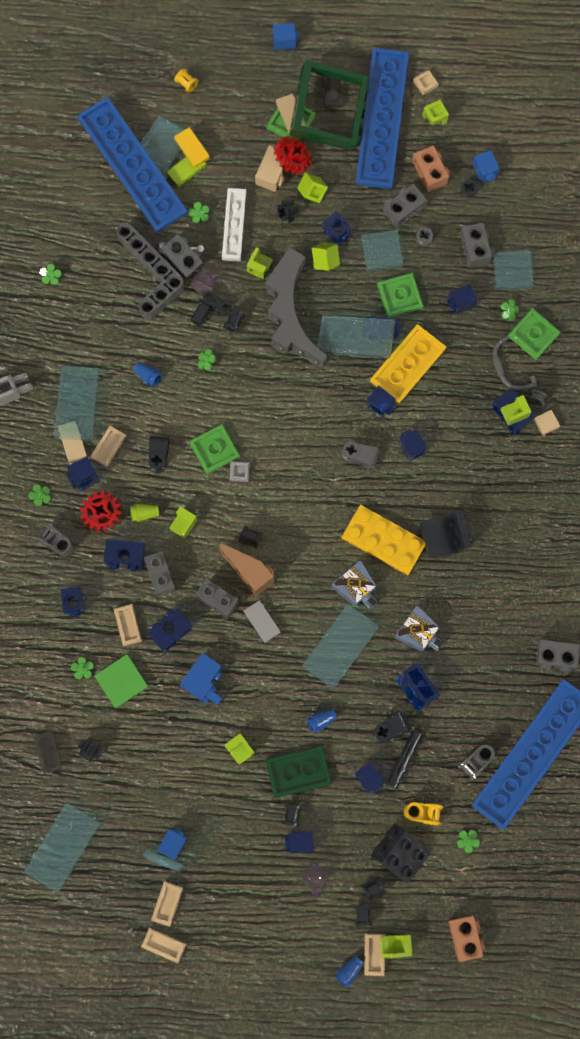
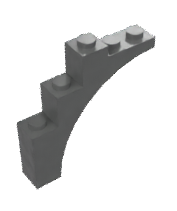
[265,247,327,367]

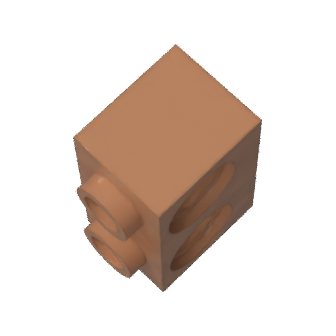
[412,145,450,193]
[448,915,485,962]

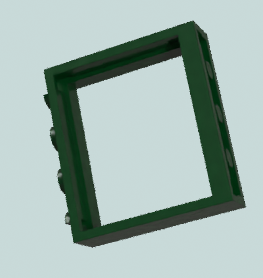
[289,60,370,151]

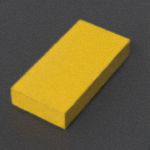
[174,127,210,168]

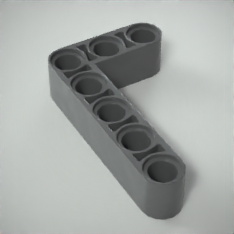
[116,222,184,320]

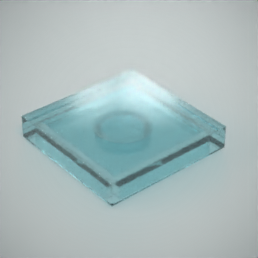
[361,230,404,272]
[493,251,534,290]
[143,849,185,872]

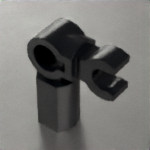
[190,291,232,326]

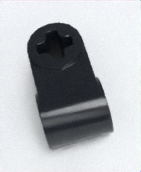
[148,436,170,474]
[373,711,412,743]

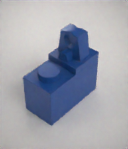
[180,653,223,706]

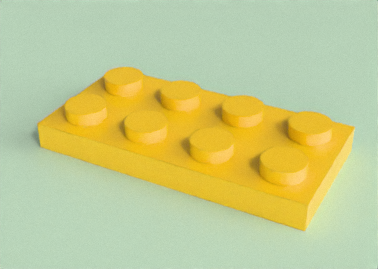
[370,324,446,404]
[341,505,425,576]

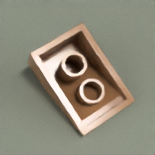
[219,544,274,597]

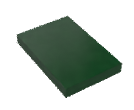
[265,745,332,798]

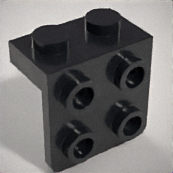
[420,510,472,558]
[370,824,430,883]

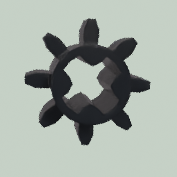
[277,199,299,223]
[77,737,102,762]

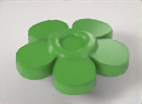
[188,202,209,223]
[40,264,61,285]
[501,299,519,321]
[198,349,216,370]
[29,485,50,506]
[71,657,94,680]
[457,830,480,853]

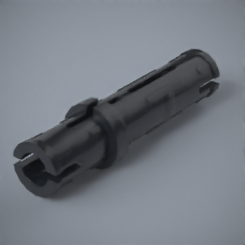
[386,730,423,789]

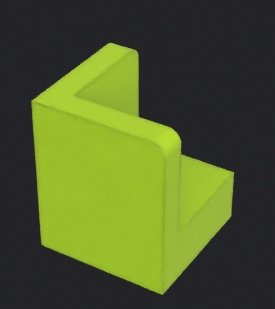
[423,100,449,125]
[297,172,328,203]
[312,242,340,271]
[247,247,273,280]
[501,395,531,426]
[170,506,197,539]
[224,734,255,765]
[380,935,412,958]

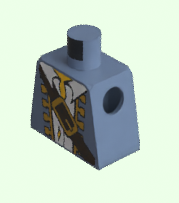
[332,561,378,609]
[394,606,444,652]

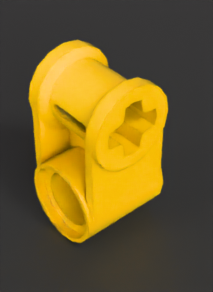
[403,802,443,826]

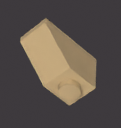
[255,145,285,192]

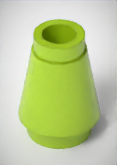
[130,504,159,523]

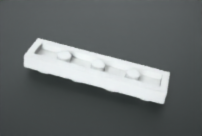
[222,188,246,261]

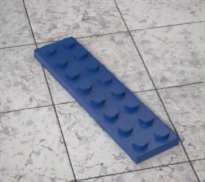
[356,48,409,189]
[77,97,188,233]
[471,679,580,830]

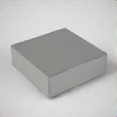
[230,461,250,482]

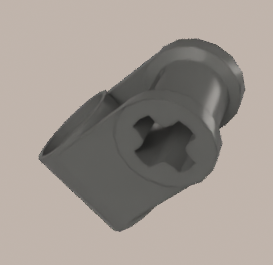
[342,441,380,469]
[36,523,74,557]
[458,745,495,781]

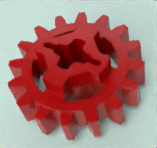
[274,136,312,175]
[80,491,122,533]

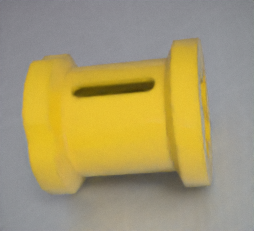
[174,68,199,93]

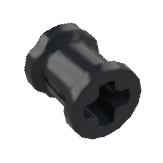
[223,309,246,333]
[239,525,263,548]
[282,804,302,827]
[361,877,387,901]
[355,905,373,926]

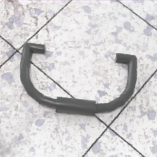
[493,335,537,390]

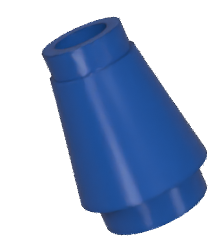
[134,362,162,387]
[306,709,337,733]
[334,956,364,988]

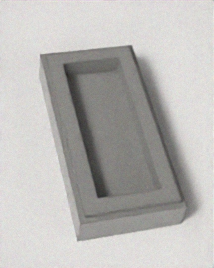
[243,600,281,643]

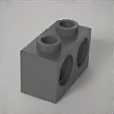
[383,184,427,228]
[460,223,494,268]
[158,234,202,278]
[144,551,176,597]
[195,579,239,619]
[536,640,580,673]

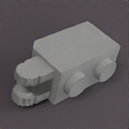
[0,373,33,406]

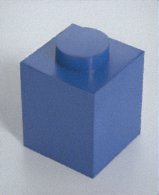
[273,23,299,50]
[472,150,500,183]
[157,827,188,860]

